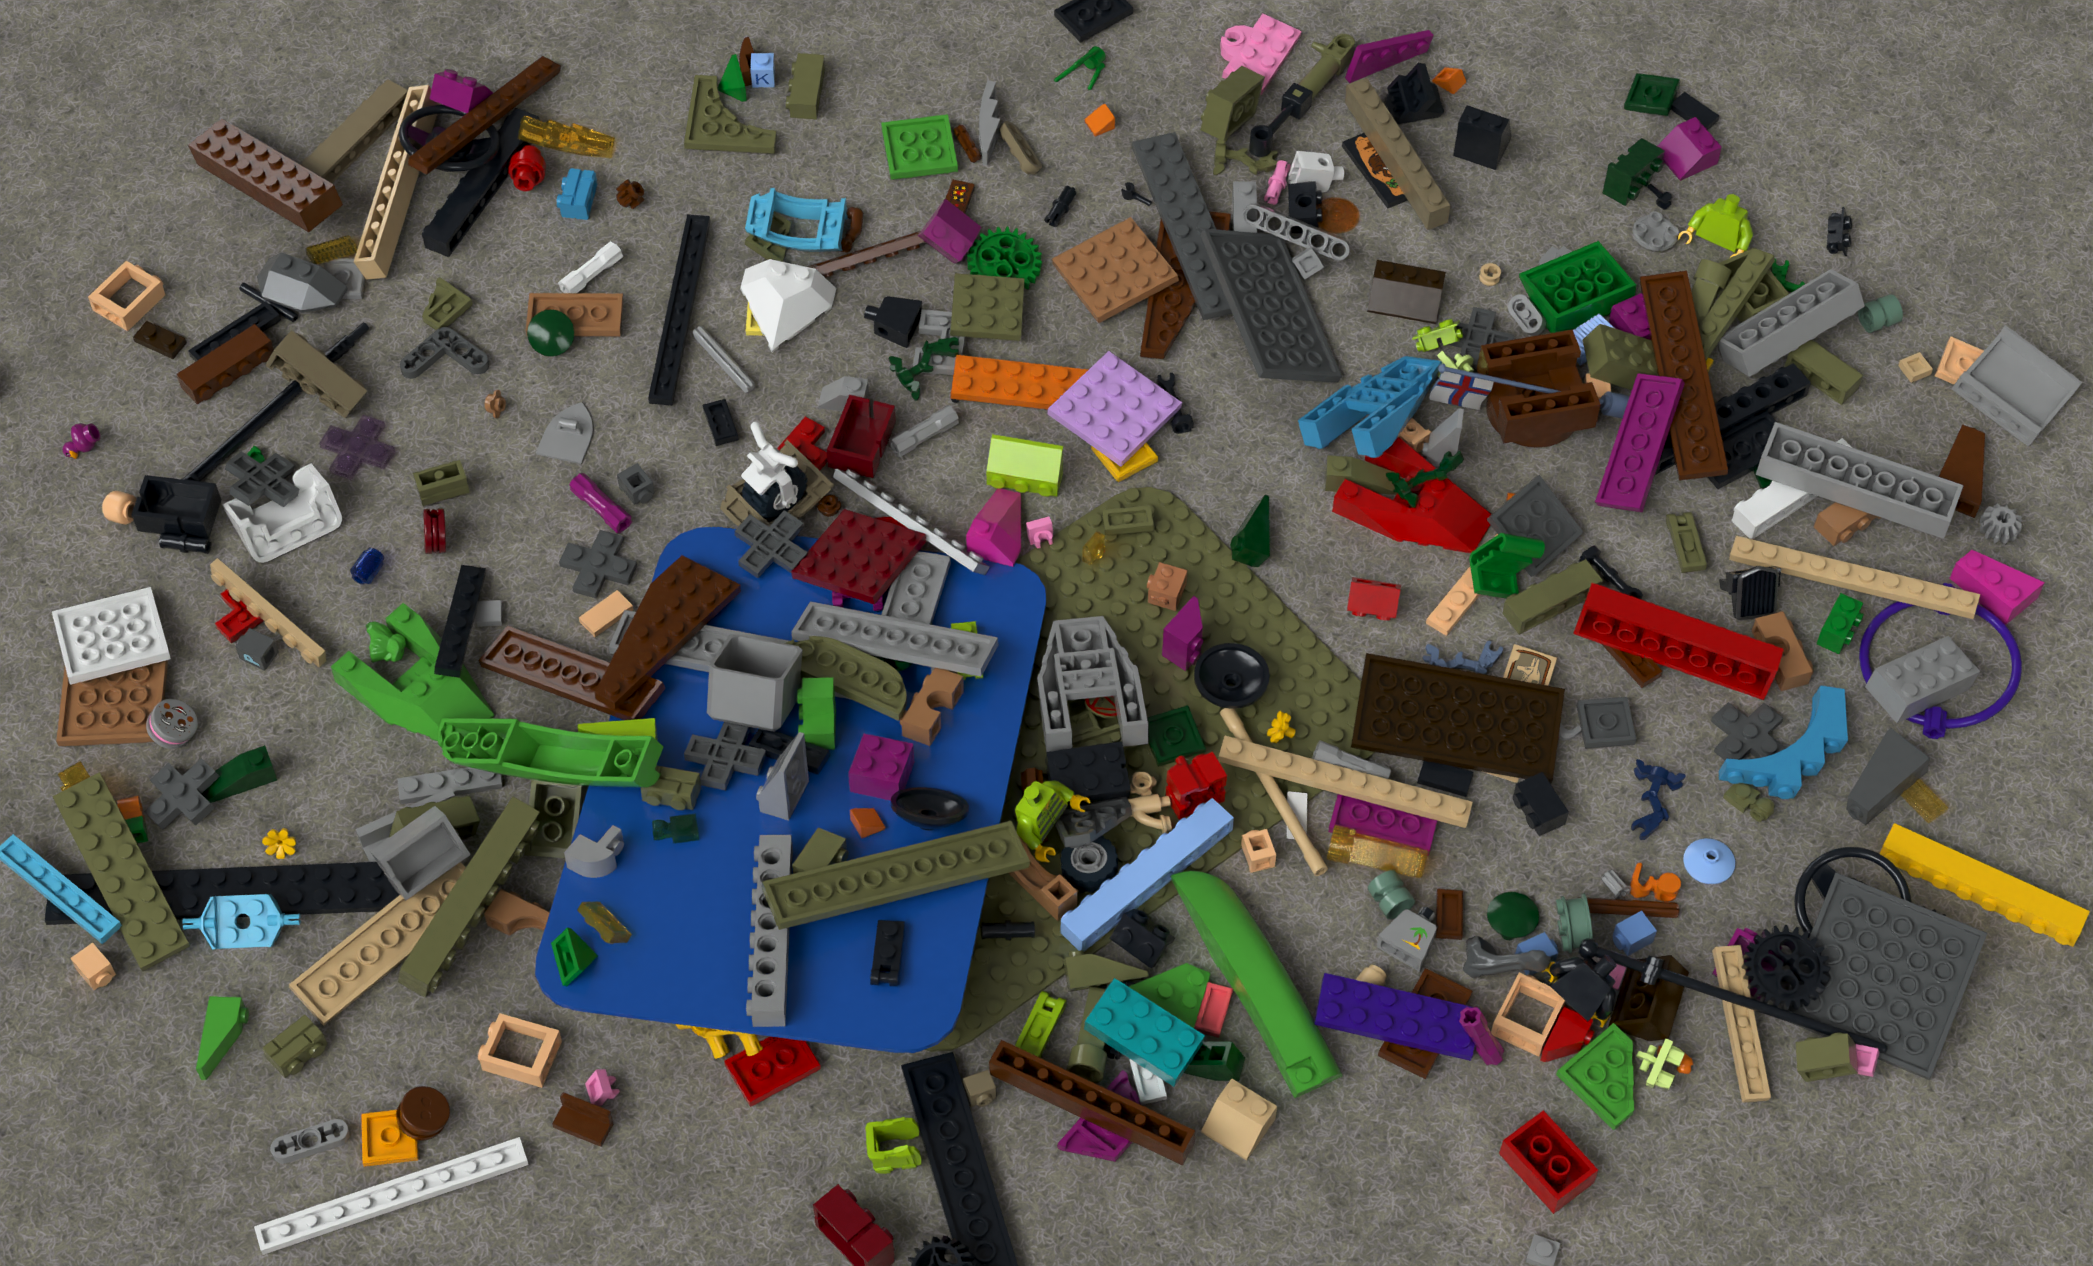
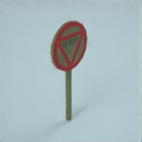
[1084,696,1117,718]

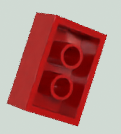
[1499,1110,1598,1214]

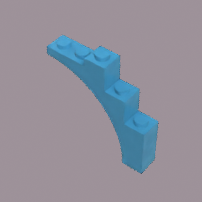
[1719,686,1848,799]

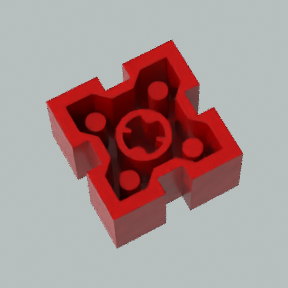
[1165,751,1227,821]

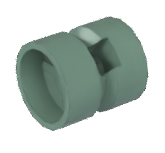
[1858,294,1903,333]
[1368,870,1415,920]

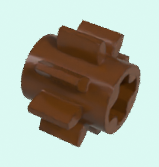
[616,179,645,209]

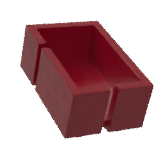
[827,394,896,478]
[813,1184,895,1266]

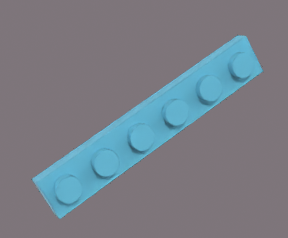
[0,834,122,944]

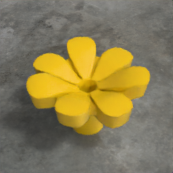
[1267,711,1296,743]
[262,828,296,859]

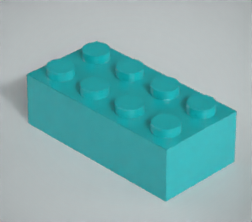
[1084,978,1205,1087]

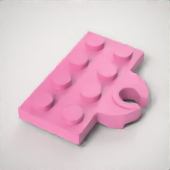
[1220,13,1302,95]

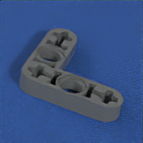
[400,327,489,379]

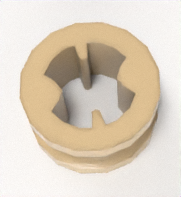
[1479,263,1501,286]

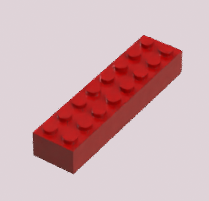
[1573,583,1784,700]

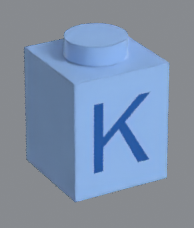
[751,53,775,88]

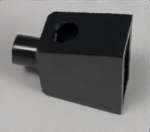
[864,296,923,348]

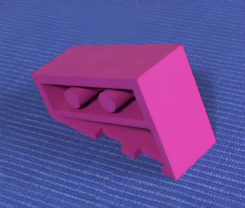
[1949,550,2045,625]

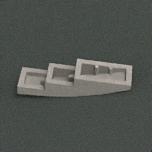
[979,80,1000,166]

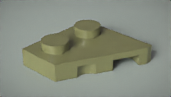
[745,211,791,262]
[422,277,473,330]

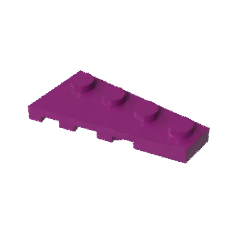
[1345,30,1434,84]

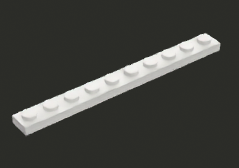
[254,1137,528,1255]

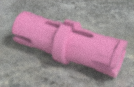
[1264,160,1291,205]

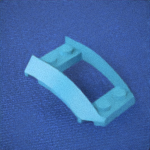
[745,188,848,252]

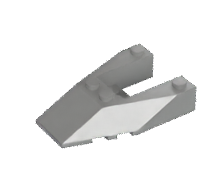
[1037,616,1148,752]

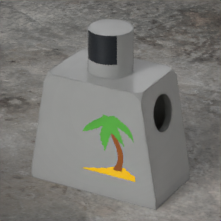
[1377,907,1437,972]

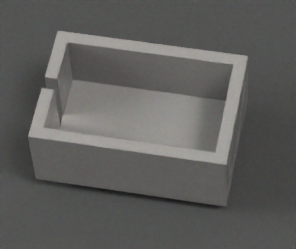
[370,806,471,900]

